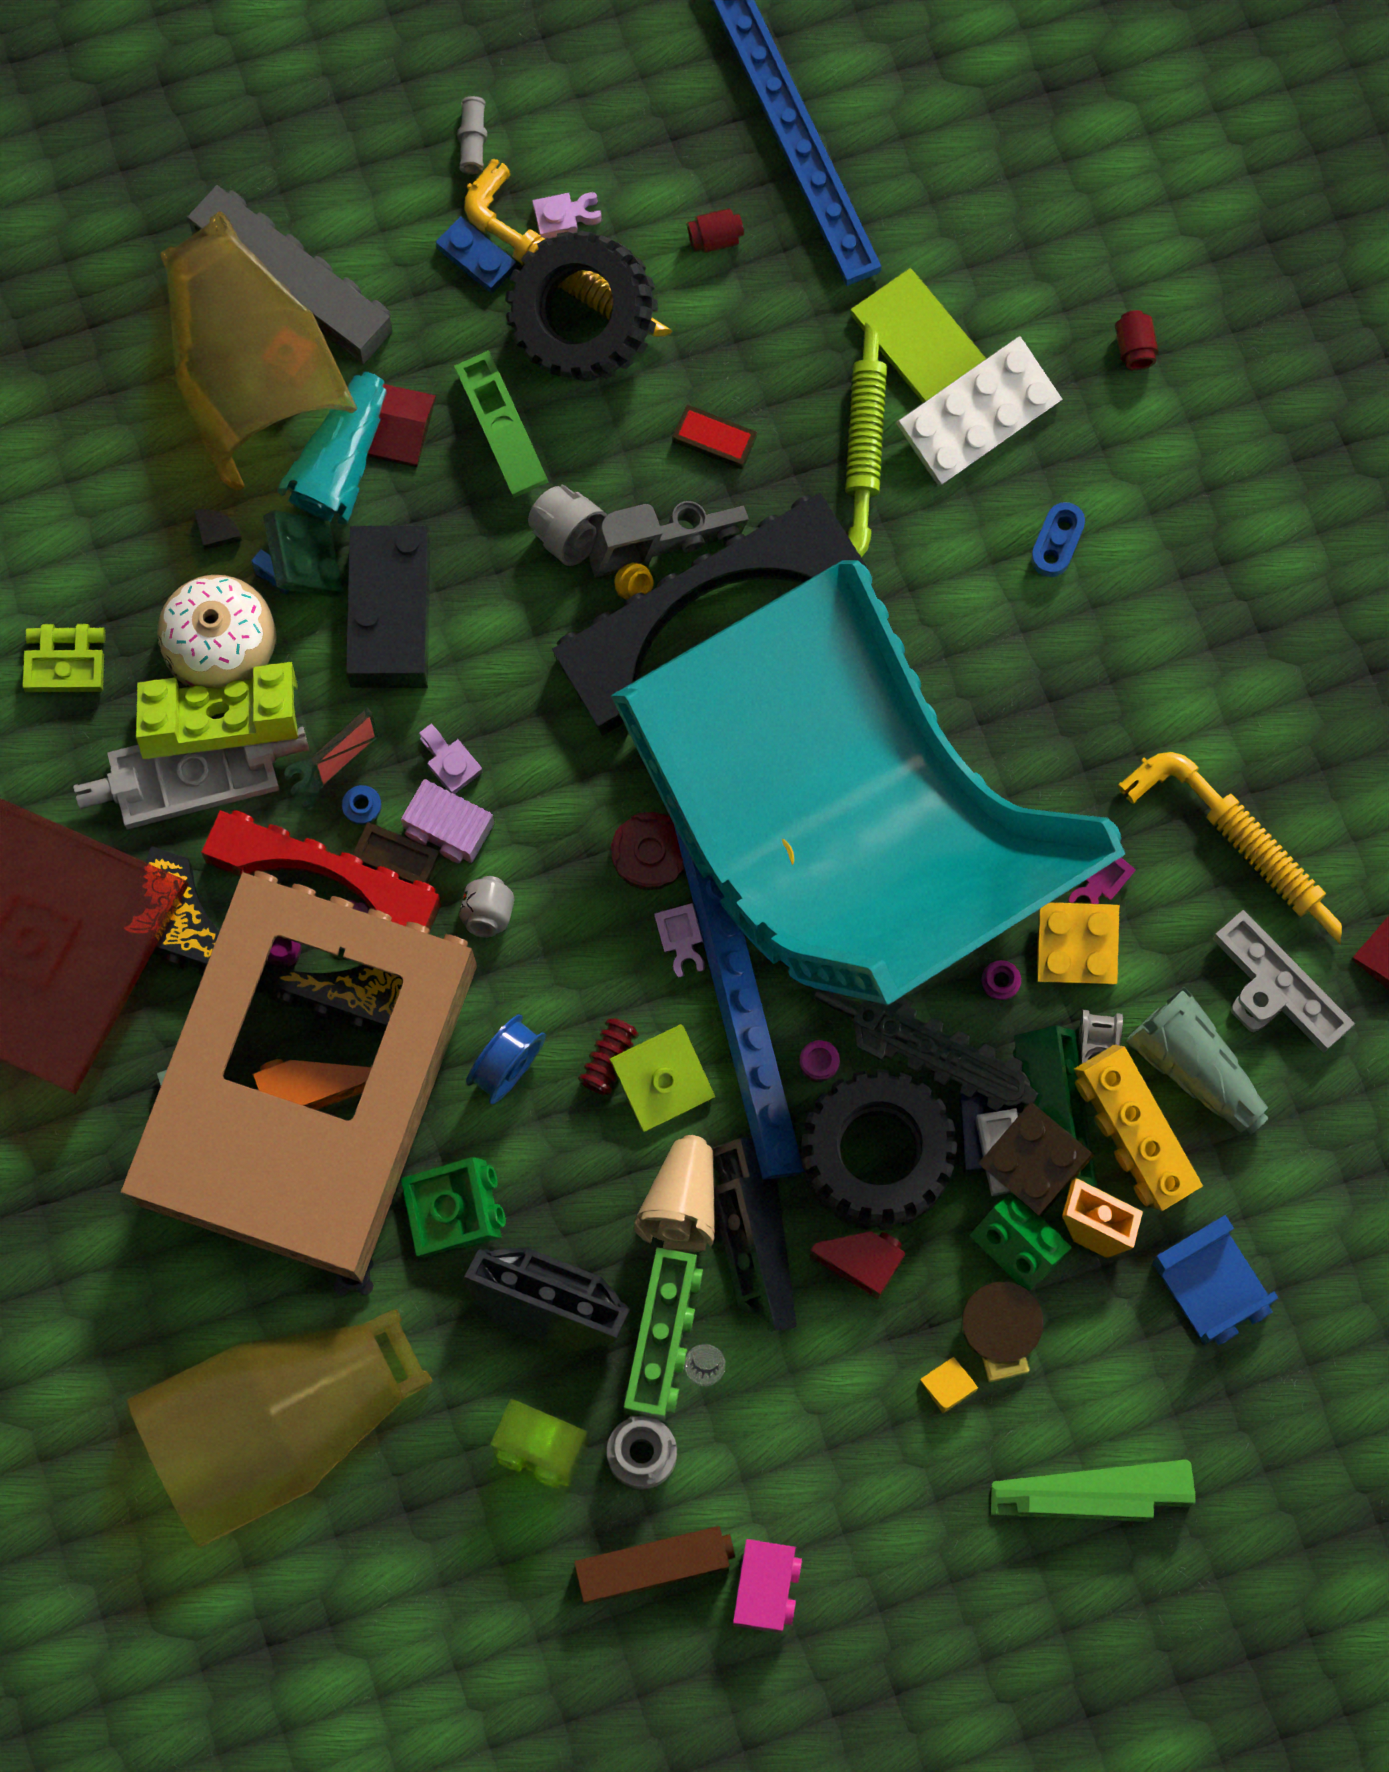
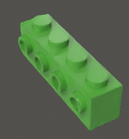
[624,1247,703,1422]

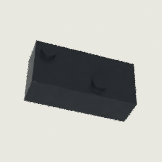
[347,526,430,688]

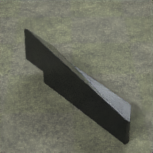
[712,1137,797,1331]

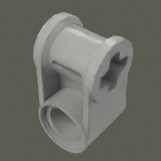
[1078,1010,1123,1065]

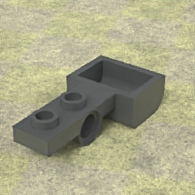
[589,501,749,578]

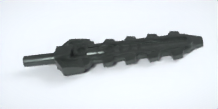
[814,989,1039,1111]

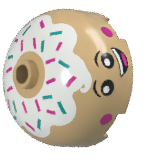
[157,575,277,688]

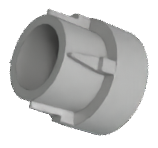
[528,484,607,566]
[607,1416,677,1489]

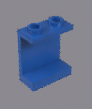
[1152,1215,1278,1346]

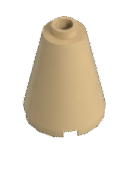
[633,1135,715,1253]

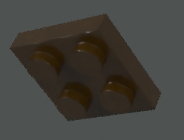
[978,1102,1094,1218]

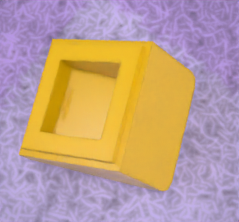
[920,1357,978,1414]

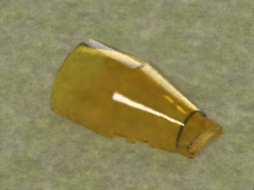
[160,211,357,490]
[127,1309,433,1547]

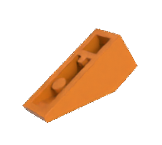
[253,1059,371,1110]

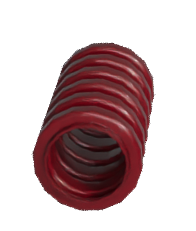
[578,1018,639,1095]

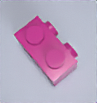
[733,1539,802,1634]

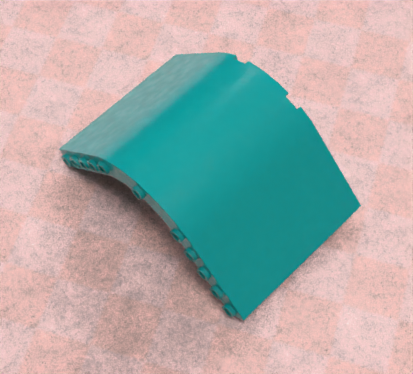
[611,560,1125,1005]

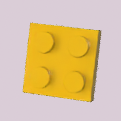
[1037,903,1120,984]

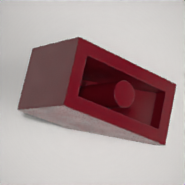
[810,1231,906,1300]

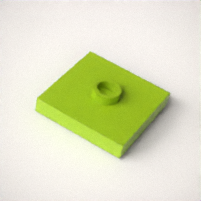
[609,1024,715,1132]

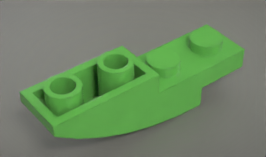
[454,350,549,498]

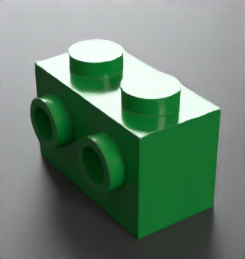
[969,1192,1072,1291]

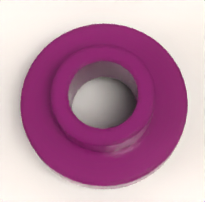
[981,960,1021,1000]

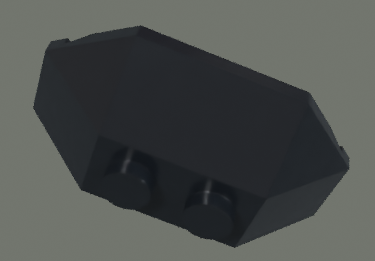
[463,1248,630,1354]

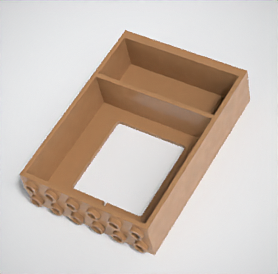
[121,871,477,1283]

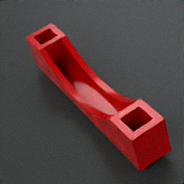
[201,810,441,930]

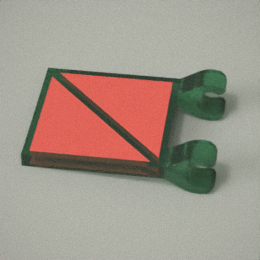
[284,708,378,810]

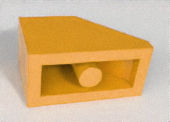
[1062,1178,1143,1258]

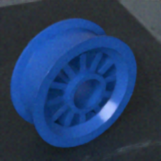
[466,1014,546,1104]

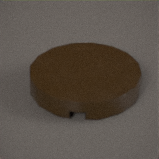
[962,1282,1043,1364]

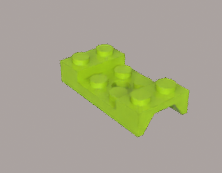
[136,662,298,759]

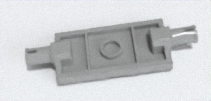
[74,726,310,829]

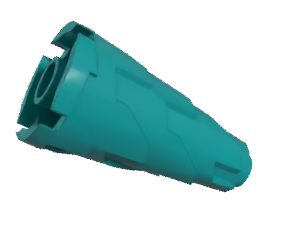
[277,372,387,525]

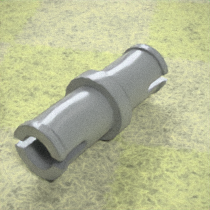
[457,96,487,174]

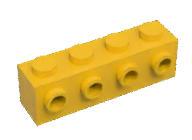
[1073,1045,1203,1211]

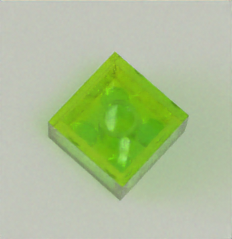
[490,1399,589,1489]

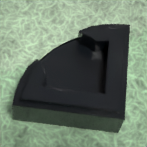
[194,509,242,550]

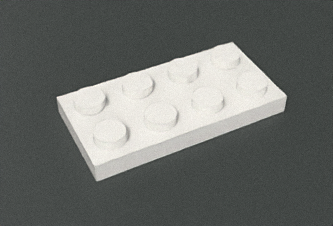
[896,336,1062,486]

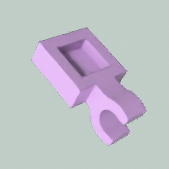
[419,724,483,794]

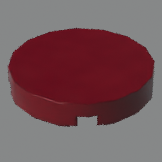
[611,812,685,890]

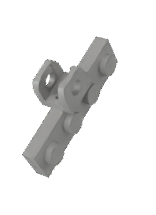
[1213,910,1355,1053]

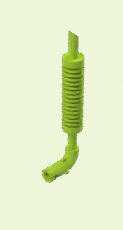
[845,322,887,558]

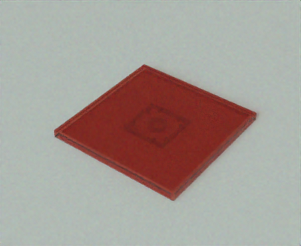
[0,798,189,1095]

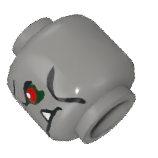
[459,876,515,938]

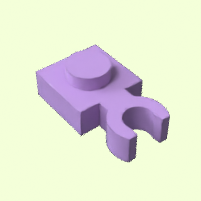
[532,192,602,239]
[654,903,705,977]

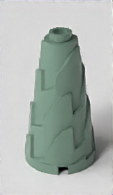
[1126,987,1268,1134]

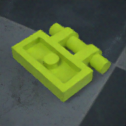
[23,624,106,692]

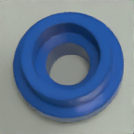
[342,785,382,825]

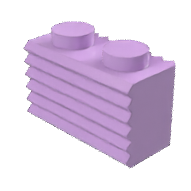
[401,779,494,863]

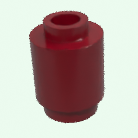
[687,208,744,253]
[1115,310,1158,370]

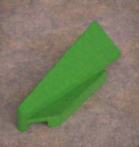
[991,1459,1195,1522]

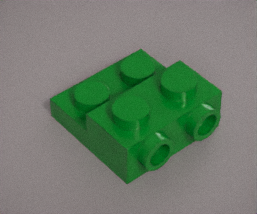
[401,1157,506,1258]

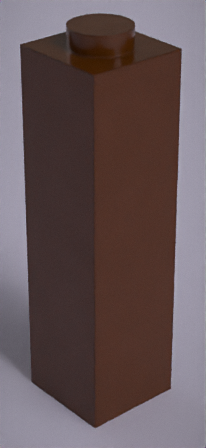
[574,1526,735,1605]

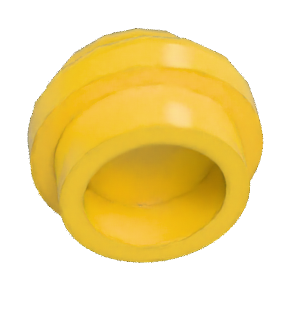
[614,562,654,600]

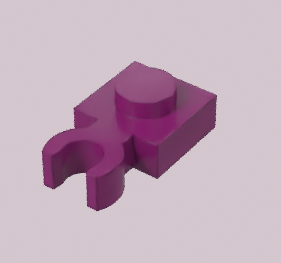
[1067,858,1136,904]

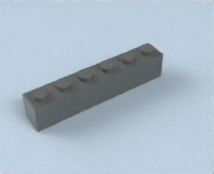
[187,185,393,364]

